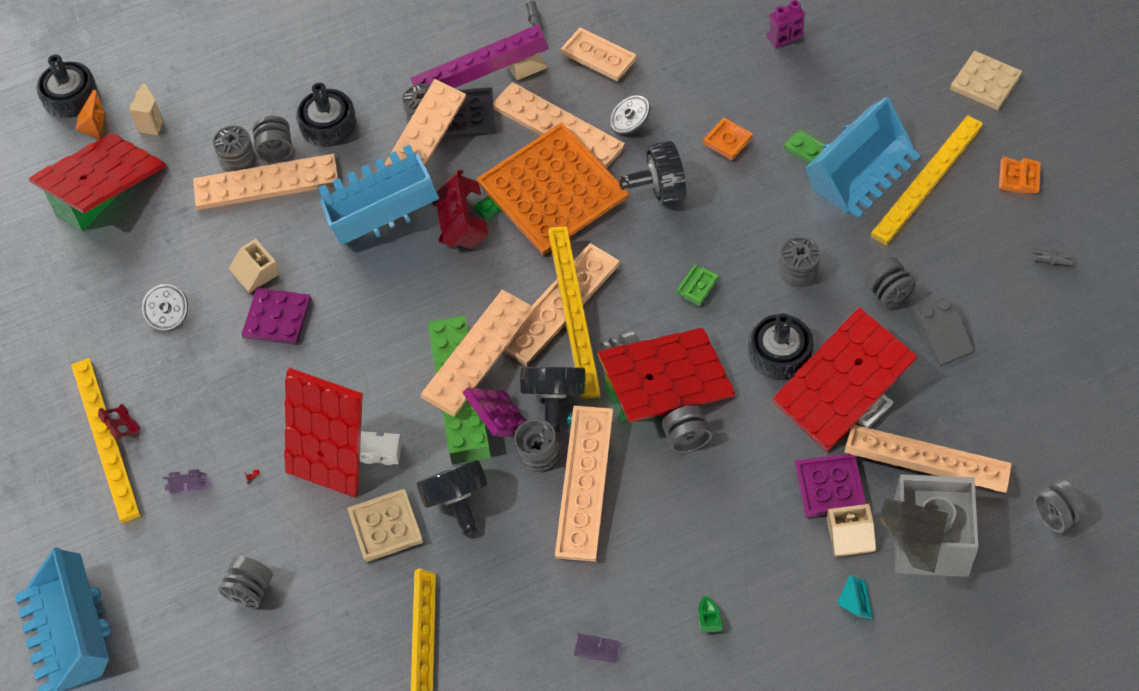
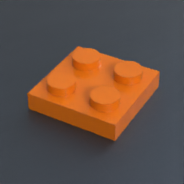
[703,117,753,160]

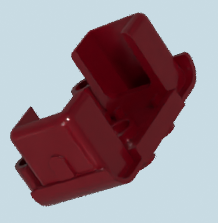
[432,170,489,249]

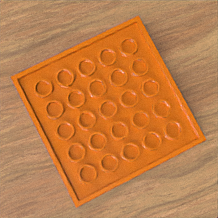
[476,122,629,256]

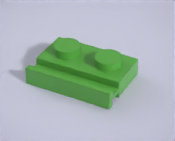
[783,129,825,164]
[676,264,719,306]

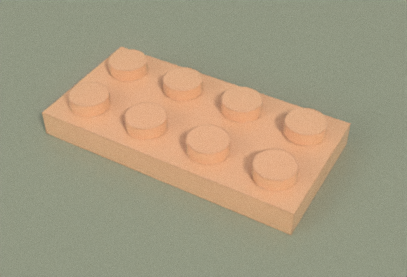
[560,27,637,82]

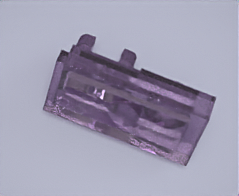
[574,633,620,663]

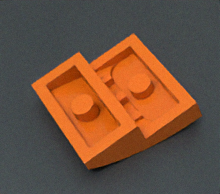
[999,156,1041,194]

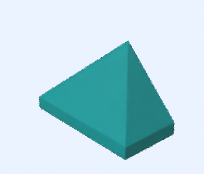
[837,575,873,620]

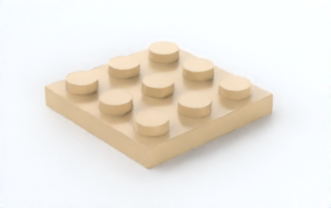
[950,51,1022,110]
[347,489,423,563]

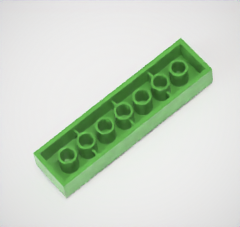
[428,315,491,465]

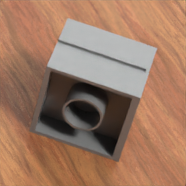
[893,474,978,577]

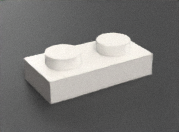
[857,394,893,428]

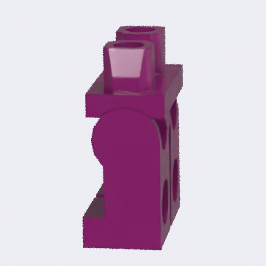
[766,0,805,48]

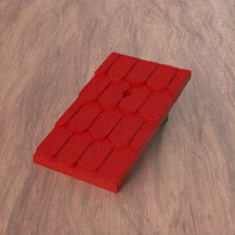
[28,134,167,231]
[772,307,917,453]
[597,328,736,423]
[284,368,363,498]

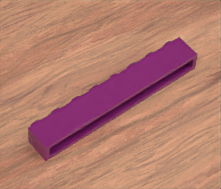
[410,24,549,88]

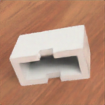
[360,431,402,465]

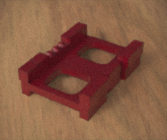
[98,404,140,440]

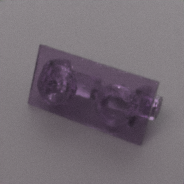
[162,469,206,493]

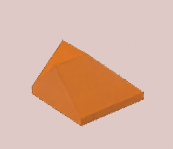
[76,90,105,140]

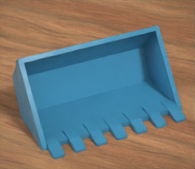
[805,97,921,218]
[318,145,439,245]
[15,547,111,691]

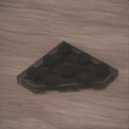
[880,497,948,573]

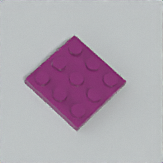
[241,288,311,345]
[463,387,528,437]
[794,454,866,518]

